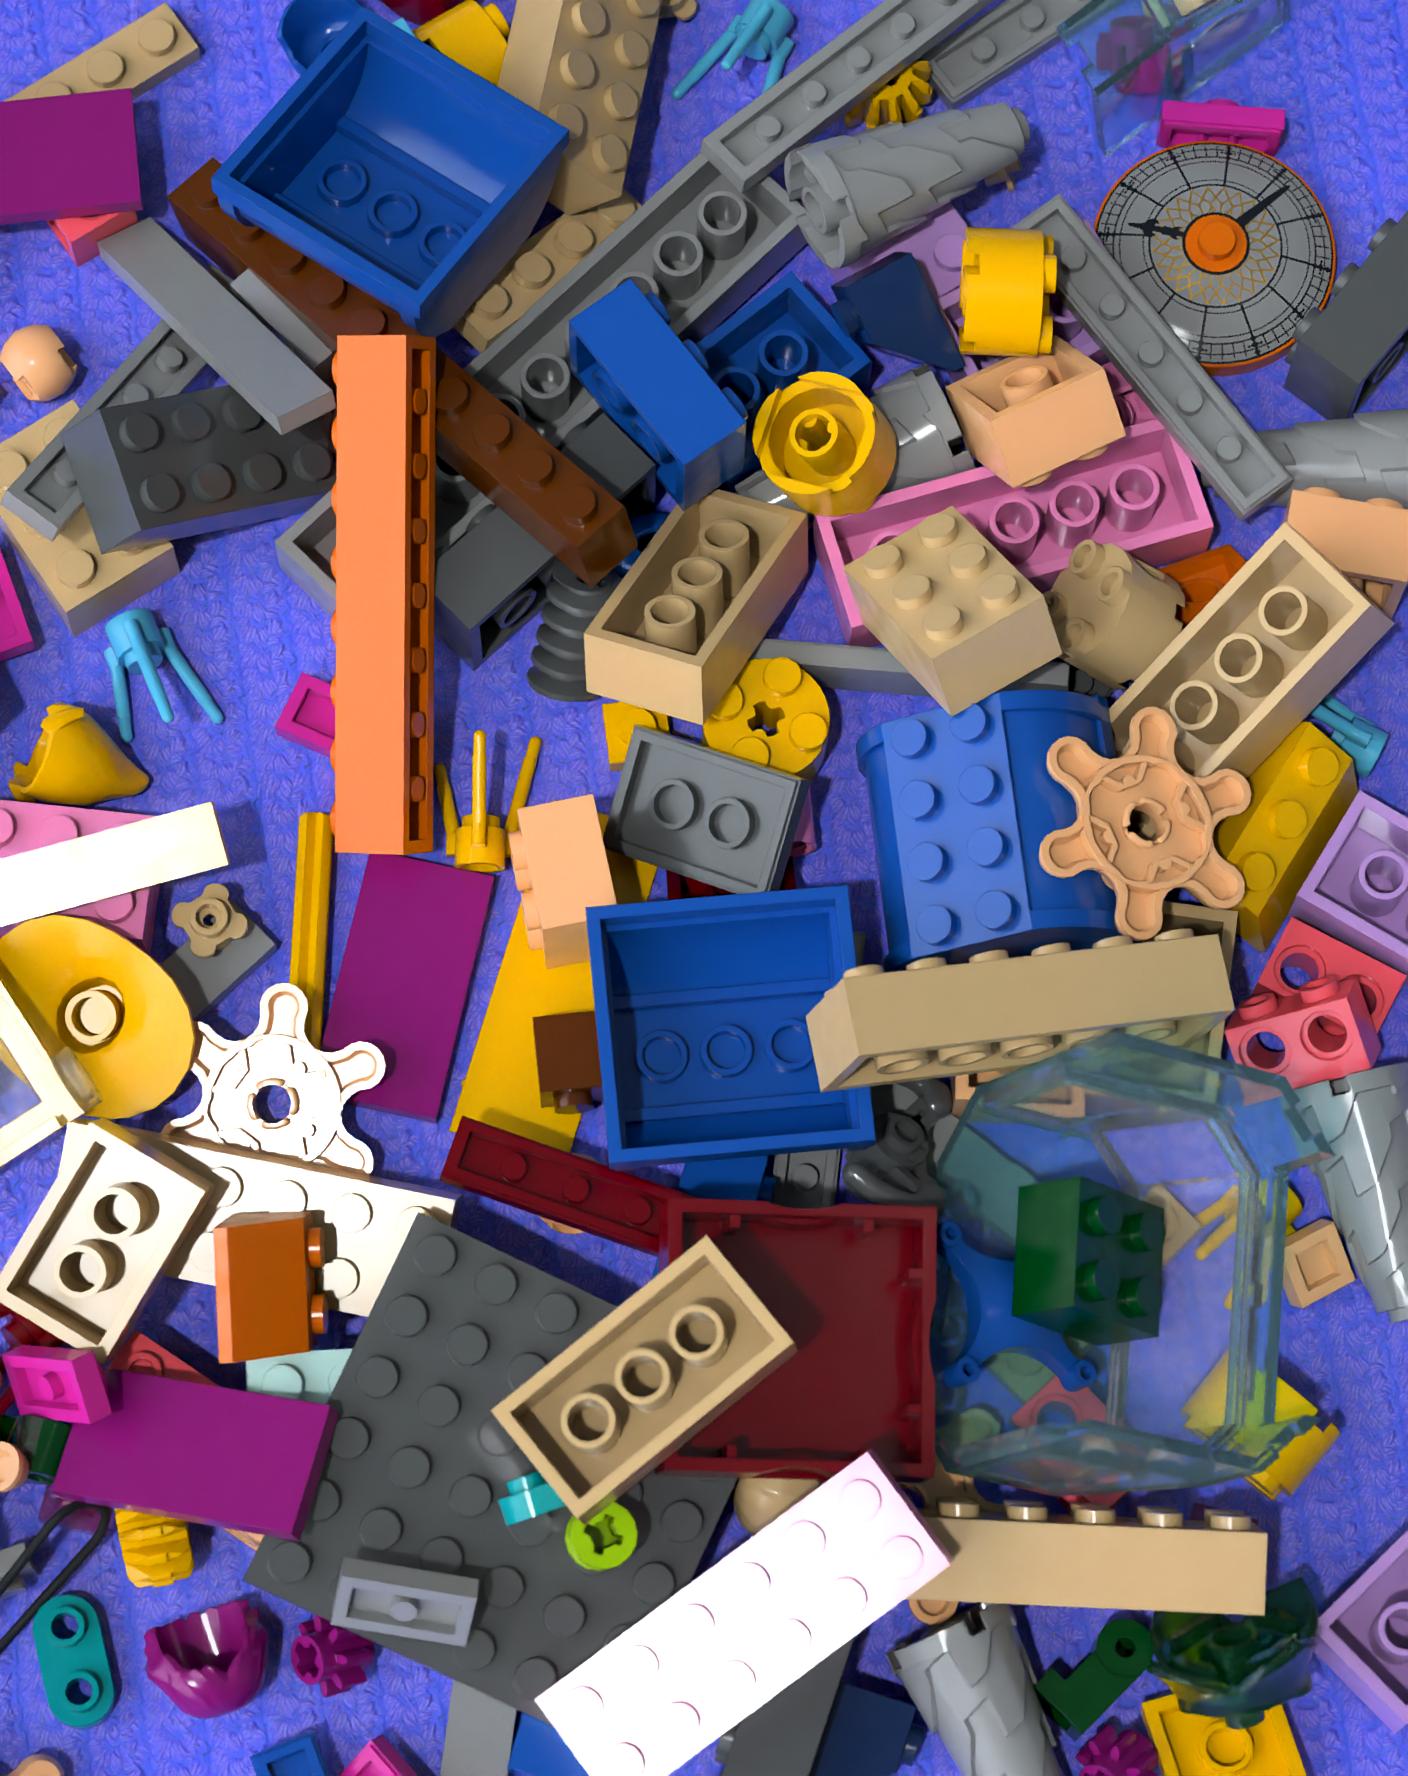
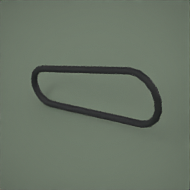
[0,1500,110,1654]

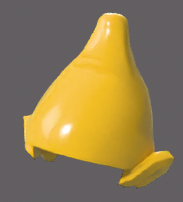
[9,701,149,806]

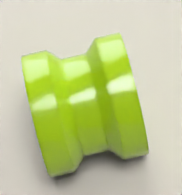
[564,1502,638,1571]

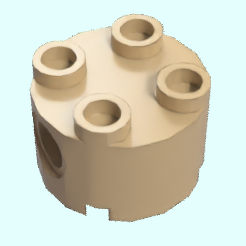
[1043,539,1185,690]

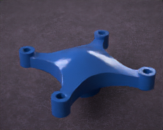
[936,1221,1096,1392]

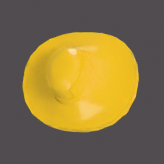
[0,915,196,1119]

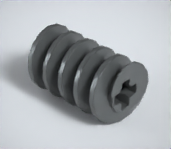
[526,560,623,702]

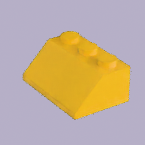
[1185,722,1358,952]

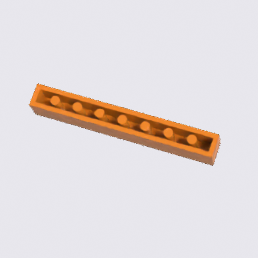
[330,335,436,855]

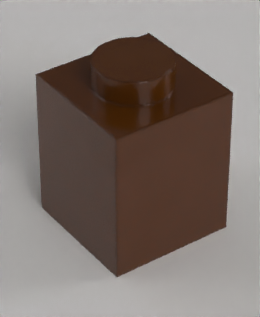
[533,1011,603,1115]

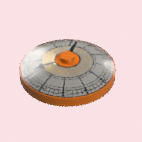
[1093,141,1336,377]

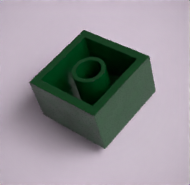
[1012,1176,1165,1346]

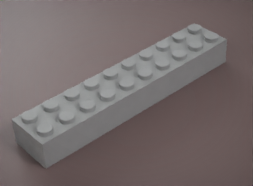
[274,152,807,618]

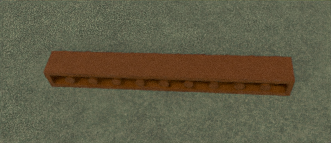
[167,157,638,588]

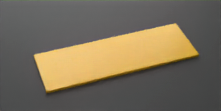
[449,800,658,1153]

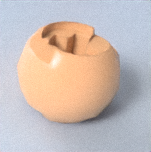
[0,324,78,402]

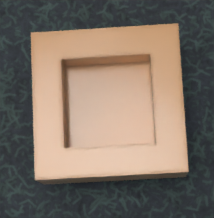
[1268,1219,1355,1309]

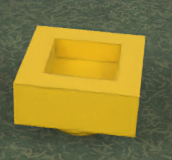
[602,702,670,771]

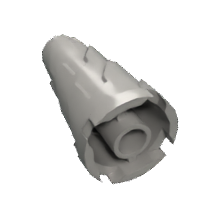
[784,102,1030,269]
[734,363,975,530]
[1201,408,1408,509]
[1283,1062,1408,1324]
[885,1603,1063,1776]

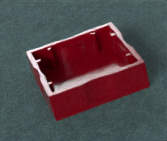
[655,1198,937,1483]

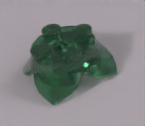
[1146,1577,1318,1729]

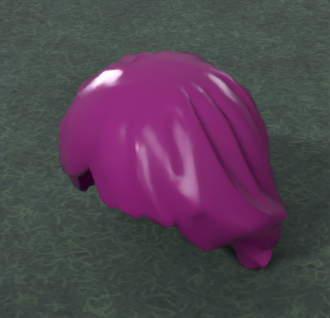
[144,1599,269,1719]

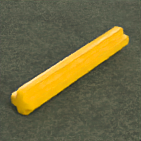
[289,812,334,1050]

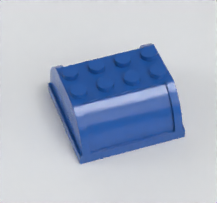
[211,6,569,337]
[856,690,1143,973]
[585,885,876,1172]

